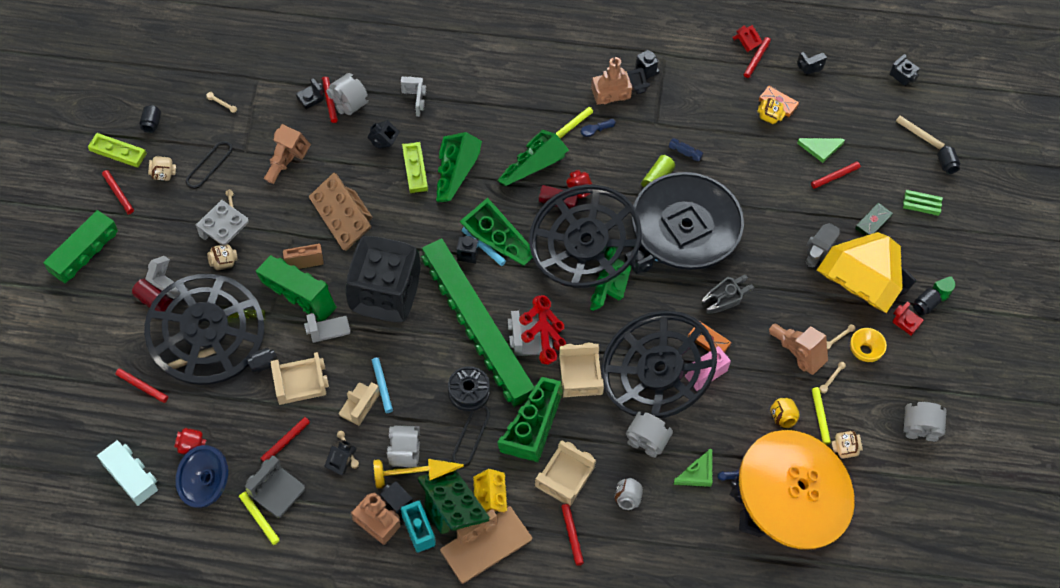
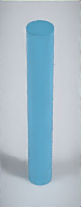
[462,227,506,266]
[372,358,393,413]

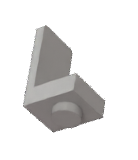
[401,77,426,117]
[145,256,181,299]
[304,314,351,343]

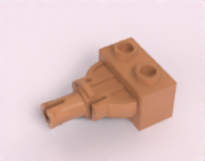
[591,57,632,105]
[264,124,311,184]
[769,323,828,375]
[351,493,401,545]

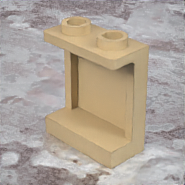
[559,343,604,397]
[270,352,329,405]
[535,440,596,506]

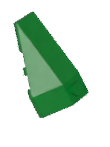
[497,130,569,186]
[436,132,482,202]
[460,198,533,266]

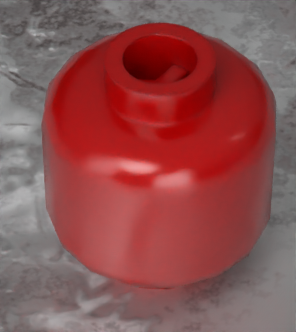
[566,170,593,199]
[174,428,206,455]

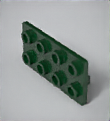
[418,470,490,534]

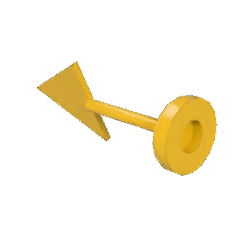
[374,459,464,489]

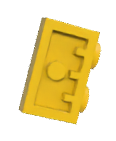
[473,469,507,513]

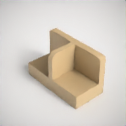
[339,382,380,426]

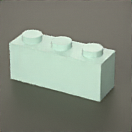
[97,440,158,506]

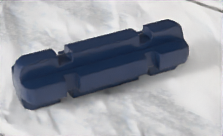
[669,138,703,161]

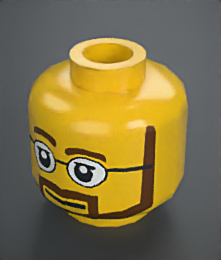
[757,98,785,124]
[770,398,800,428]

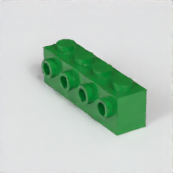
[43,210,118,283]

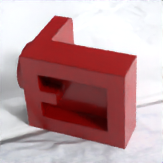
[733,25,763,52]
[892,301,924,336]

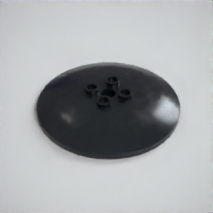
[632,172,744,270]

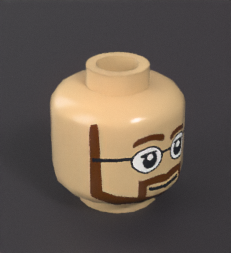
[148,156,176,181]
[207,244,237,270]
[832,431,863,459]

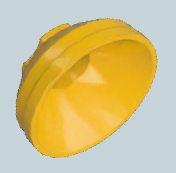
[850,328,887,362]

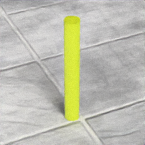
[555,107,593,138]
[812,387,831,445]
[239,492,280,545]

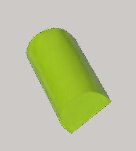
[641,155,675,187]

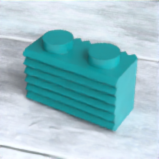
[401,501,436,552]

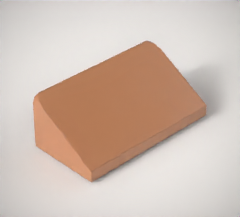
[283,244,324,269]

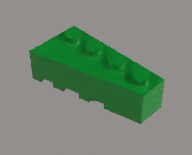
[256,255,337,322]
[497,377,563,462]

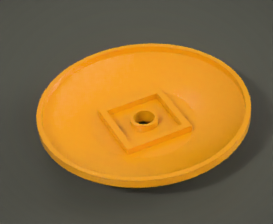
[739,430,854,550]

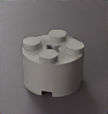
[326,73,368,115]
[904,402,946,442]
[626,412,673,458]
[387,426,420,467]

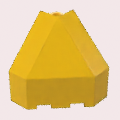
[817,232,902,313]

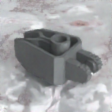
[805,223,840,268]
[701,274,754,314]

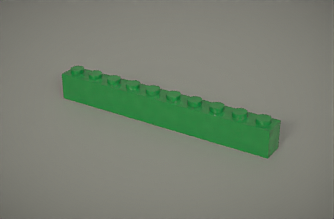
[421,238,535,407]

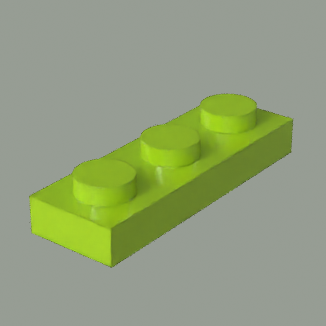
[88,133,147,168]
[402,142,428,193]

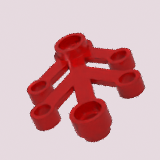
[519,295,566,365]

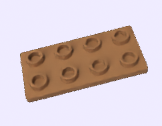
[309,173,373,251]
[440,506,532,584]

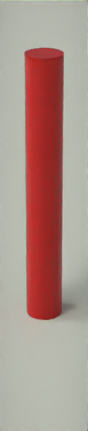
[744,37,771,78]
[322,77,338,123]
[811,162,860,189]
[102,170,134,214]
[116,368,168,403]
[260,417,310,462]
[561,504,584,565]

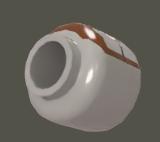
[614,478,643,510]

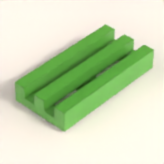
[903,190,943,216]

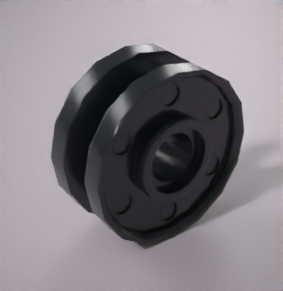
[448,366,490,411]

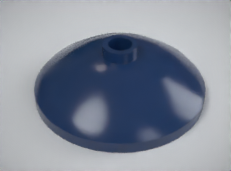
[176,445,228,508]

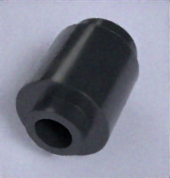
[140,105,161,133]
[937,146,960,174]
[913,288,941,316]
[247,347,278,373]

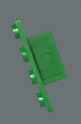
[590,247,631,311]

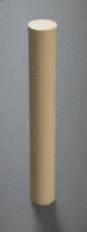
[896,116,945,150]
[168,347,216,369]

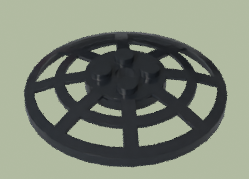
[529,185,642,288]
[144,274,264,385]
[601,311,717,419]

